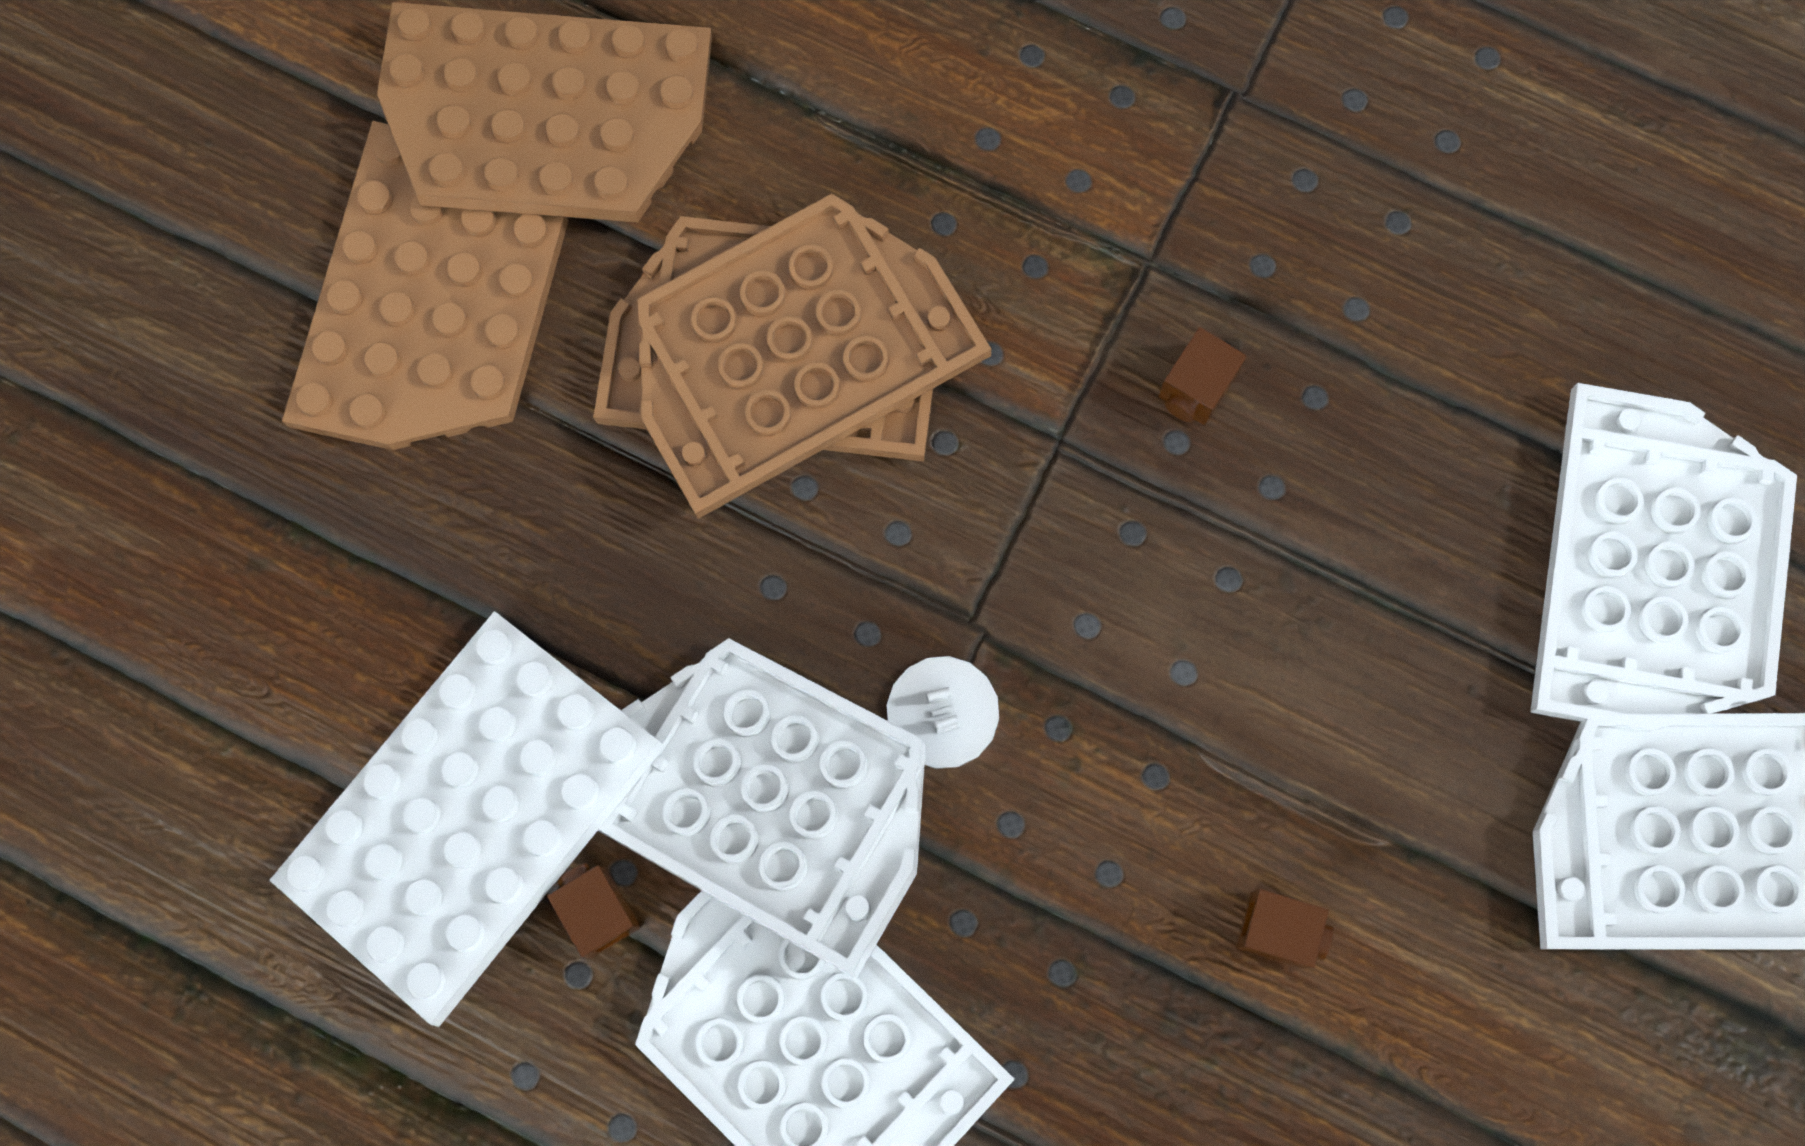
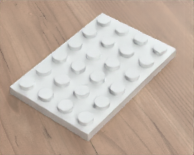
[270,611,665,1027]

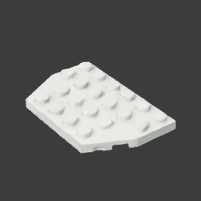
[1530,383,1797,732]
[598,638,926,979]
[1533,713,1805,950]
[635,891,1014,1146]

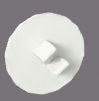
[887,656,999,769]

